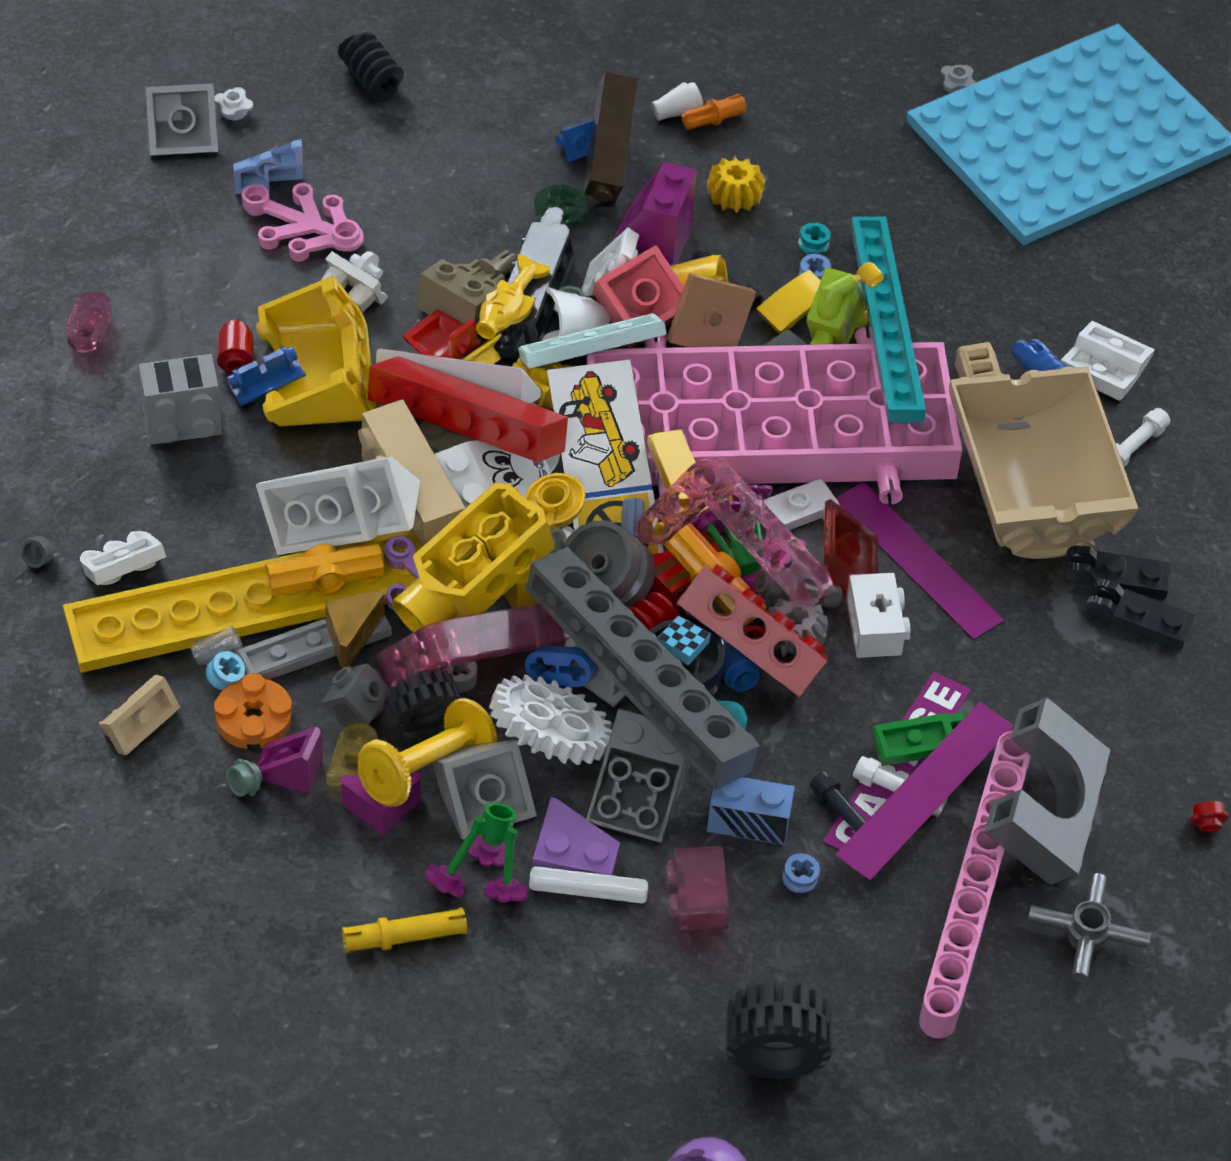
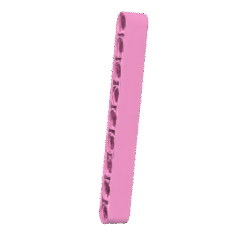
[919,731,1031,1039]

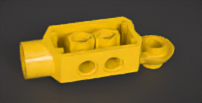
[392,473,586,641]

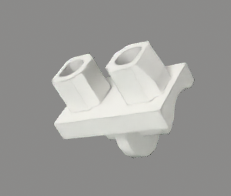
[321,251,388,313]

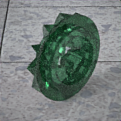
[534,184,589,228]

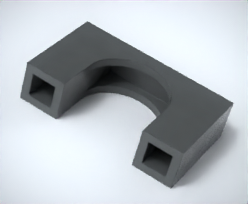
[984,697,1111,885]

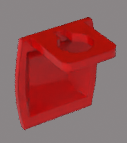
[403,309,481,360]

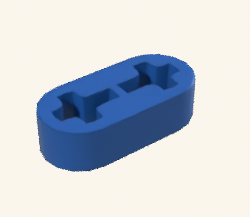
[525,645,599,687]

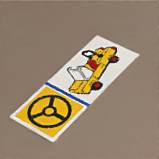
[547,359,664,555]

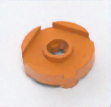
[214,673,293,749]

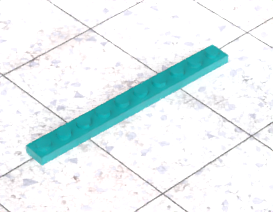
[851,217,926,424]

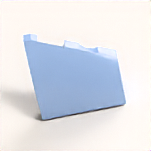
[233,140,303,194]

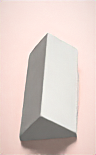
[256,456,420,555]

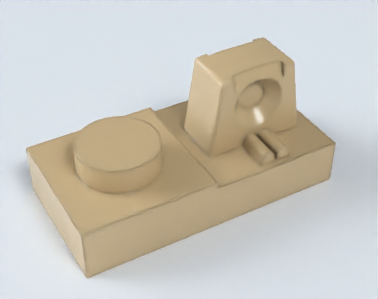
[99,675,180,755]

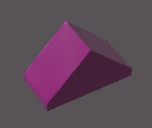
[256,726,323,794]
[341,772,421,835]

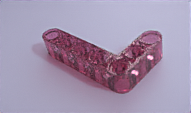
[636,457,833,607]
[375,604,570,688]

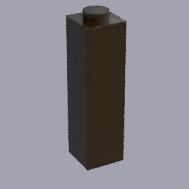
[583,72,638,202]

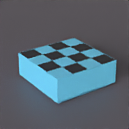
[657,616,710,665]

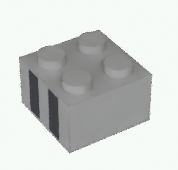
[139,354,222,445]

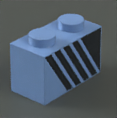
[707,777,795,845]

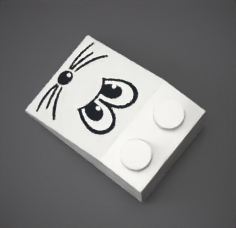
[435,440,552,509]

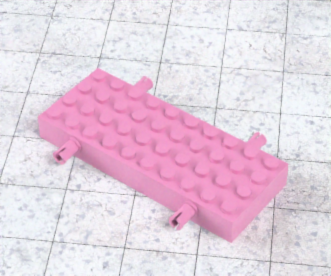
[586,327,962,510]

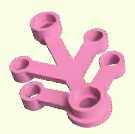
[242,183,364,261]

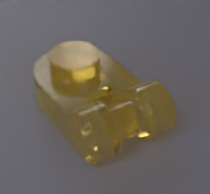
[326,723,378,787]

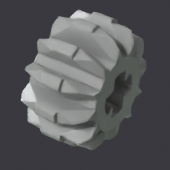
[763,594,828,658]

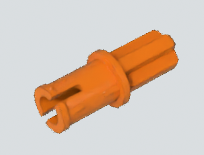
[681,94,747,130]

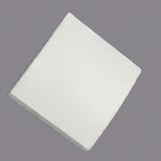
[1061,321,1154,401]

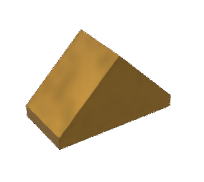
[325,590,385,668]

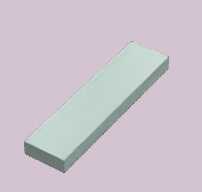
[518,313,666,369]

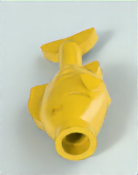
[476,254,551,339]

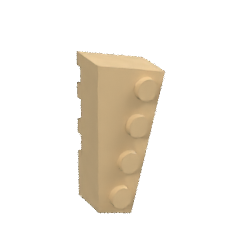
[358,399,465,545]

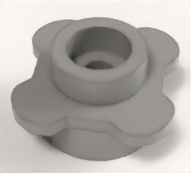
[941,65,976,94]

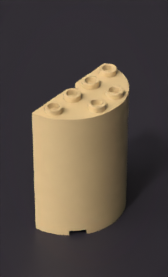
[949,366,1138,559]

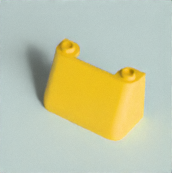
[256,276,376,427]

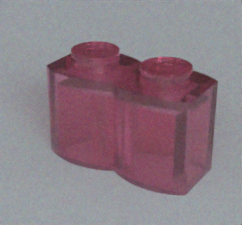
[666,846,729,931]

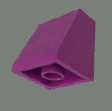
[612,162,697,265]

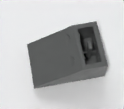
[586,709,690,843]

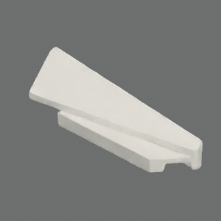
[376,349,541,403]

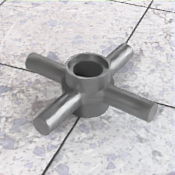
[1028,873,1151,982]

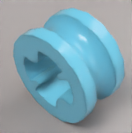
[206,651,245,690]

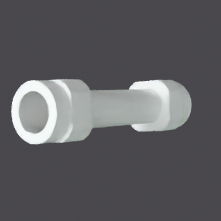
[1116,408,1170,467]
[853,756,947,817]

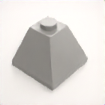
[145,83,218,156]
[433,740,537,839]

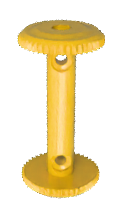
[358,698,497,807]

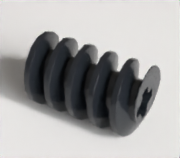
[337,32,404,102]

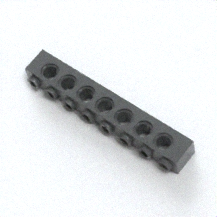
[526,547,760,790]

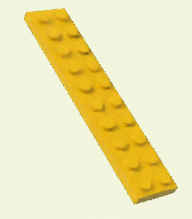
[63,530,424,673]

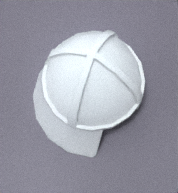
[542,287,611,341]

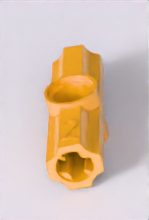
[665,523,767,627]
[265,543,384,596]

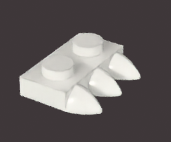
[582,227,639,296]
[80,531,166,586]

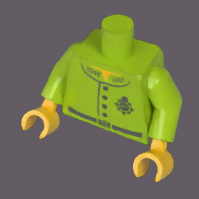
[807,262,884,345]

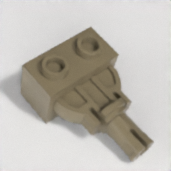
[416,250,517,335]

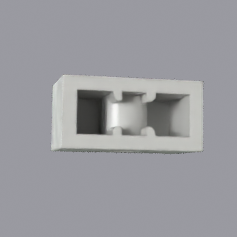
[846,573,910,658]

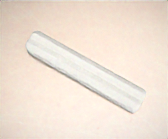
[529,866,648,903]

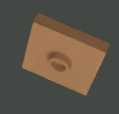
[666,273,756,347]

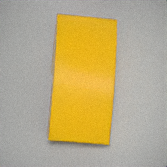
[757,270,821,334]

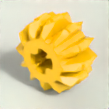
[707,156,765,214]

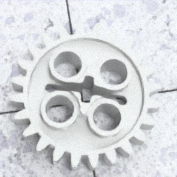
[489,675,612,765]

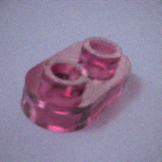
[66,291,112,353]

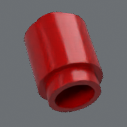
[217,320,253,373]

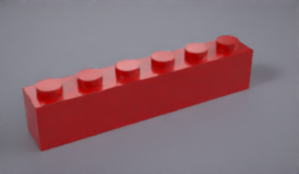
[367,356,568,462]

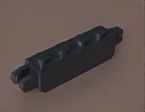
[494,206,575,358]

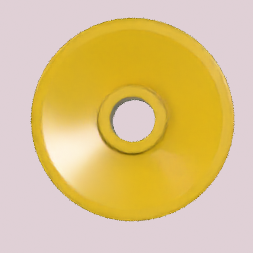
[460,333,502,364]

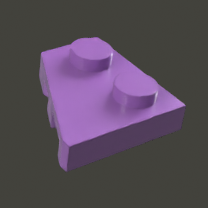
[533,797,620,876]

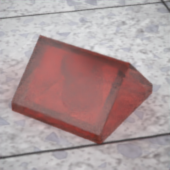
[819,499,878,595]

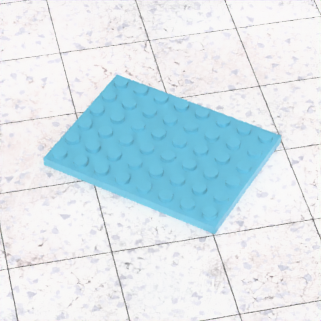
[906,24,1231,246]

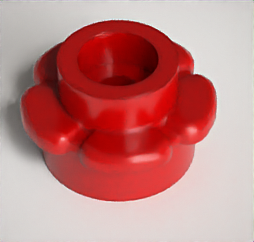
[1190,801,1229,832]

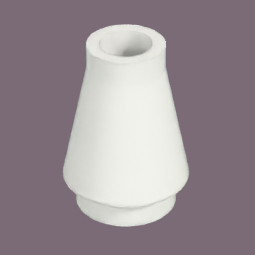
[651,82,703,121]

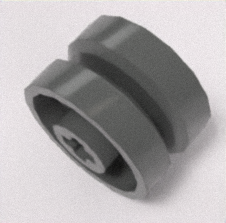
[561,521,656,607]

